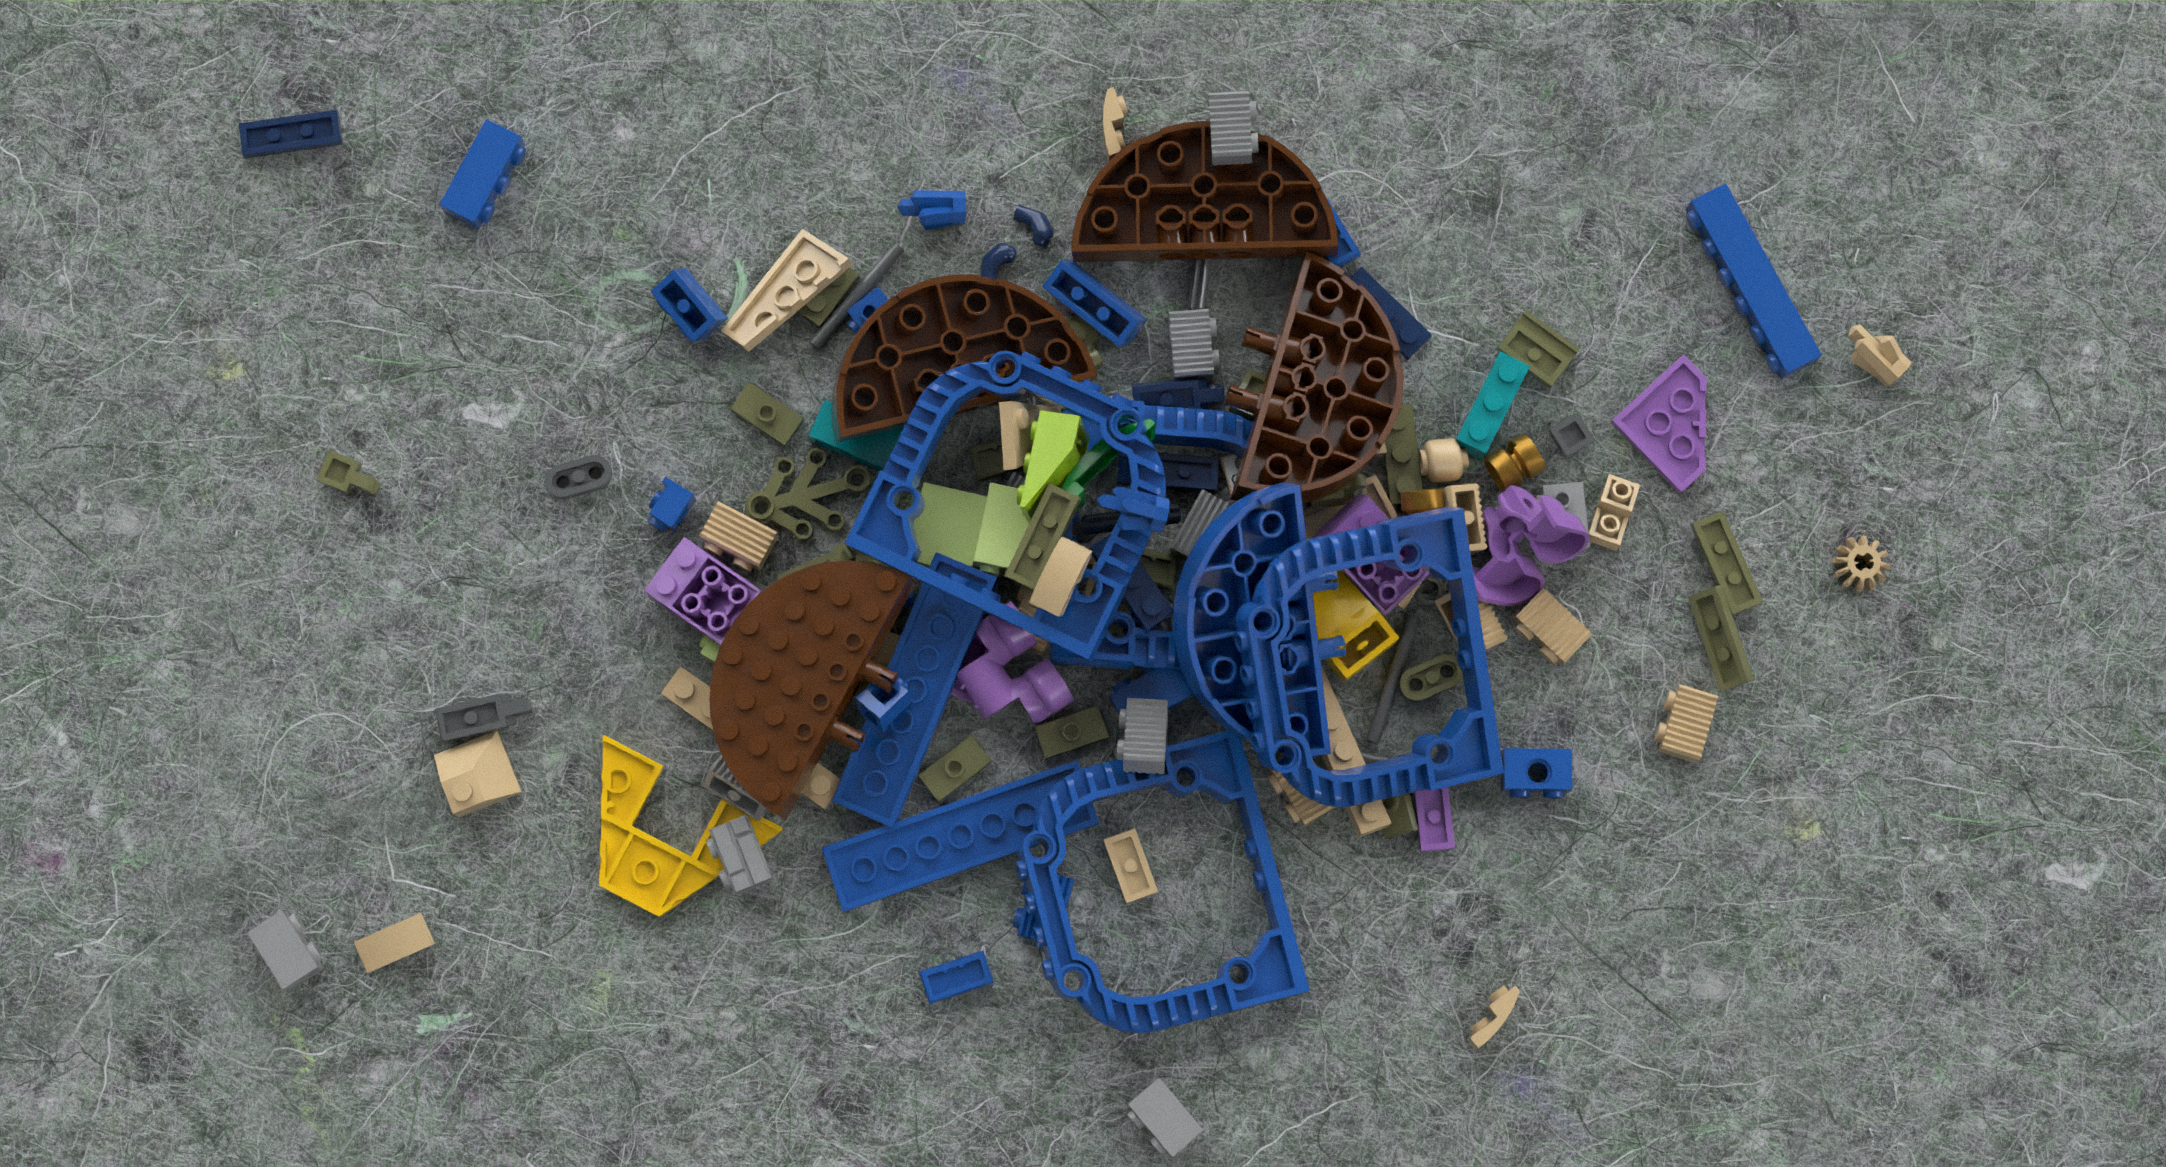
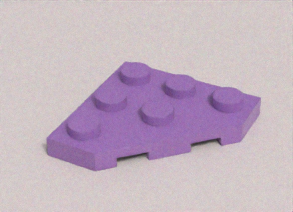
[1611,354,1707,494]

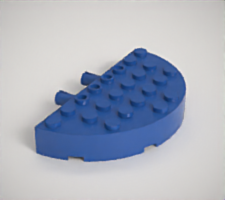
[1173,483,1346,756]

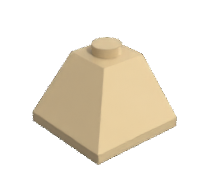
[434,730,522,818]

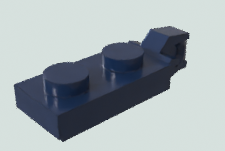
[1131,378,1225,410]

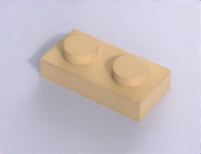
[1103,828,1158,904]

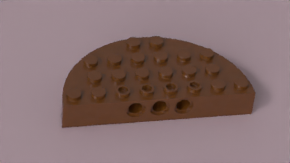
[1072,121,1338,262]
[831,274,1098,443]

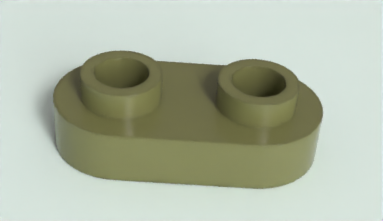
[1399,654,1463,702]

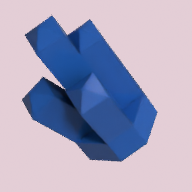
[897,190,966,230]
[1097,486,1169,533]

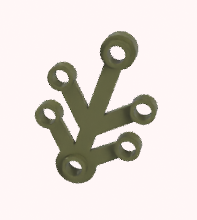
[745,448,871,541]

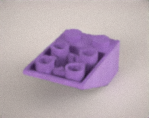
[1311,492,1430,616]
[644,537,762,645]

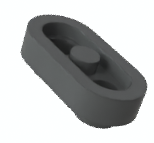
[545,455,612,499]

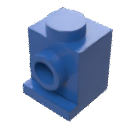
[647,476,696,533]
[856,677,911,733]

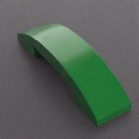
[1062,419,1155,513]

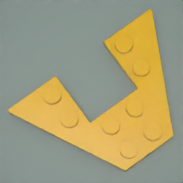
[599,735,783,917]

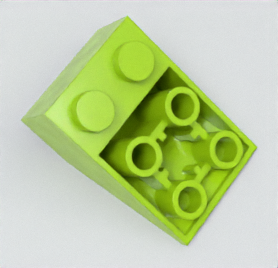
[1017,410,1090,523]

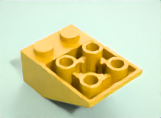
[1313,570,1399,684]

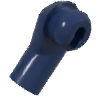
[1013,204,1054,247]
[980,243,1016,279]

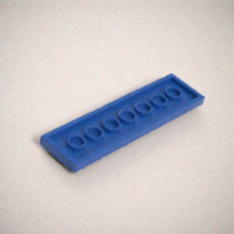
[832,552,999,828]
[822,760,1099,913]

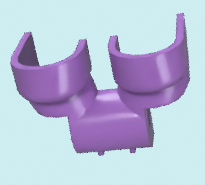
[1472,485,1590,606]
[957,601,1074,724]

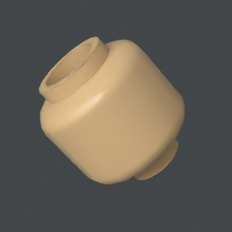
[1418,438,1469,483]

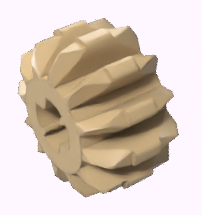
[1831,536,1890,593]

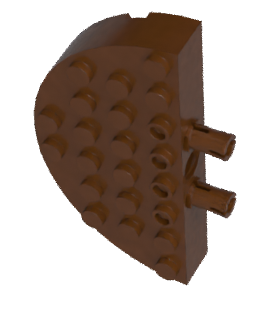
[1224,251,1404,504]
[709,561,916,821]

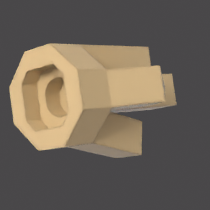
[1848,325,1912,387]

